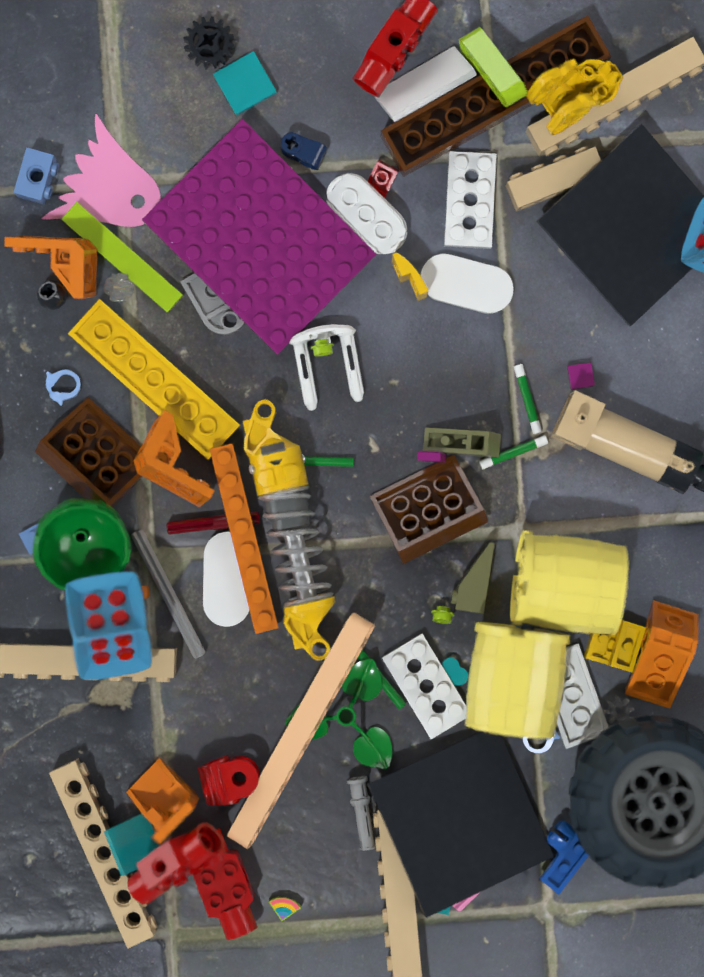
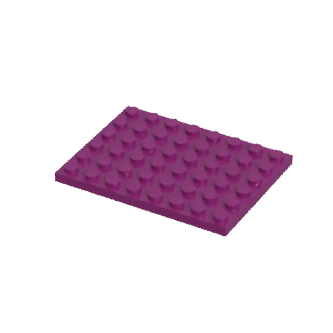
[142,119,377,355]

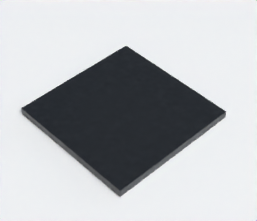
[536,124,704,326]
[367,731,554,918]

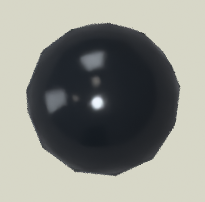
[37,280,67,310]

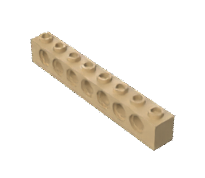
[49,758,158,948]

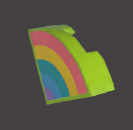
[268,896,302,921]

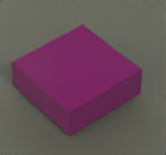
[567,363,595,390]
[417,451,446,463]

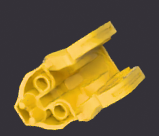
[526,59,624,135]

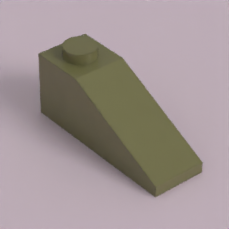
[423,427,501,458]
[451,542,495,614]

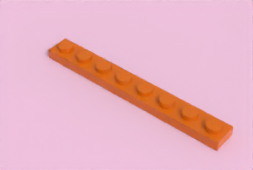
[210,443,278,634]

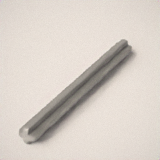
[131,530,205,659]

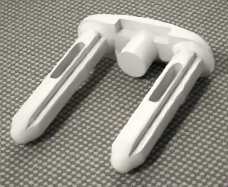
[289,324,364,411]

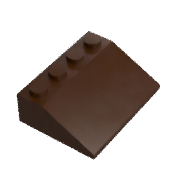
[35,397,143,508]
[370,455,488,564]

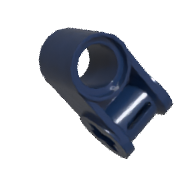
[281,132,327,170]

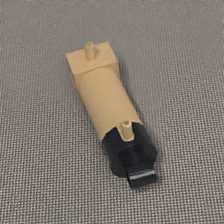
[550,391,704,494]

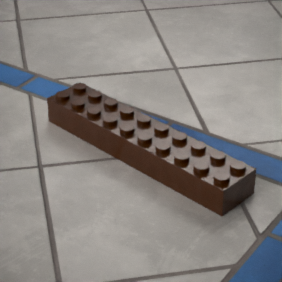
[380,15,611,177]

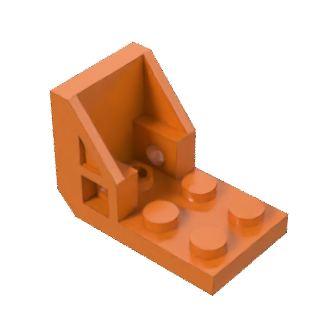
[5,236,97,299]
[133,410,215,508]
[625,600,699,709]
[126,757,200,844]

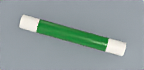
[514,364,542,434]
[479,435,548,470]

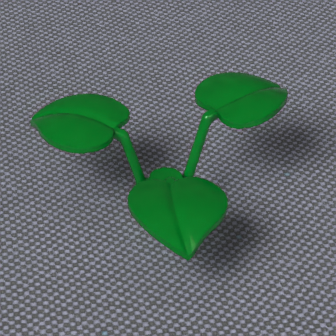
[285,659,392,769]

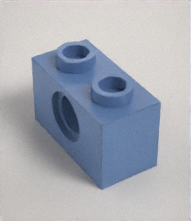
[13,147,59,205]

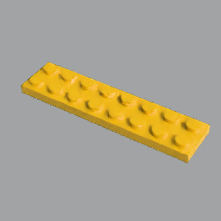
[68,299,241,460]

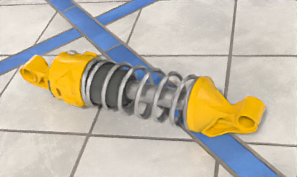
[243,400,336,660]

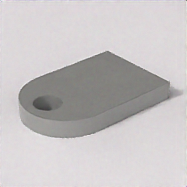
[180,273,245,335]

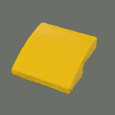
[392,253,429,301]
[584,620,646,673]

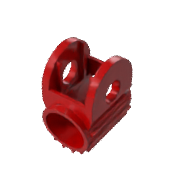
[198,755,260,806]

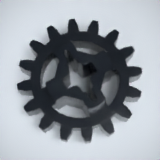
[183,16,235,69]

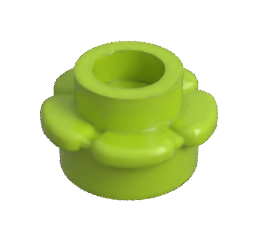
[311,339,334,357]
[431,606,454,624]

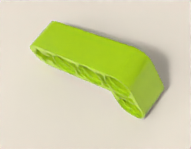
[458,27,527,107]

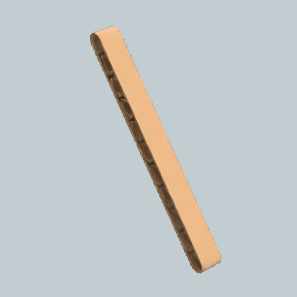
[227,613,375,849]

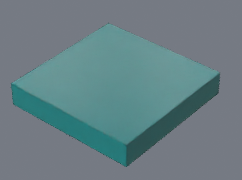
[213,51,277,116]
[104,813,160,876]

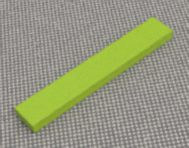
[61,202,183,313]

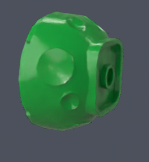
[33,498,131,591]

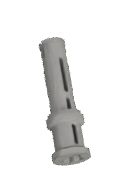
[347,776,375,851]

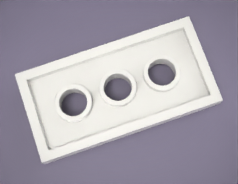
[444,151,496,249]
[382,633,467,739]

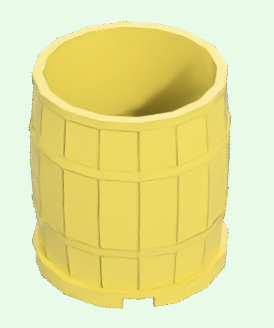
[510,531,628,635]
[465,622,570,739]

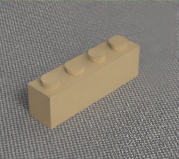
[506,146,601,212]

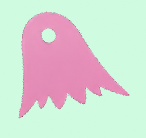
[42,114,161,227]

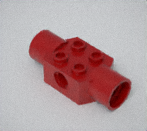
[352,0,438,97]
[127,823,223,905]
[193,828,258,940]

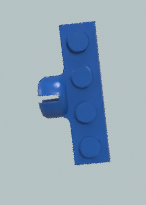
[539,821,588,895]

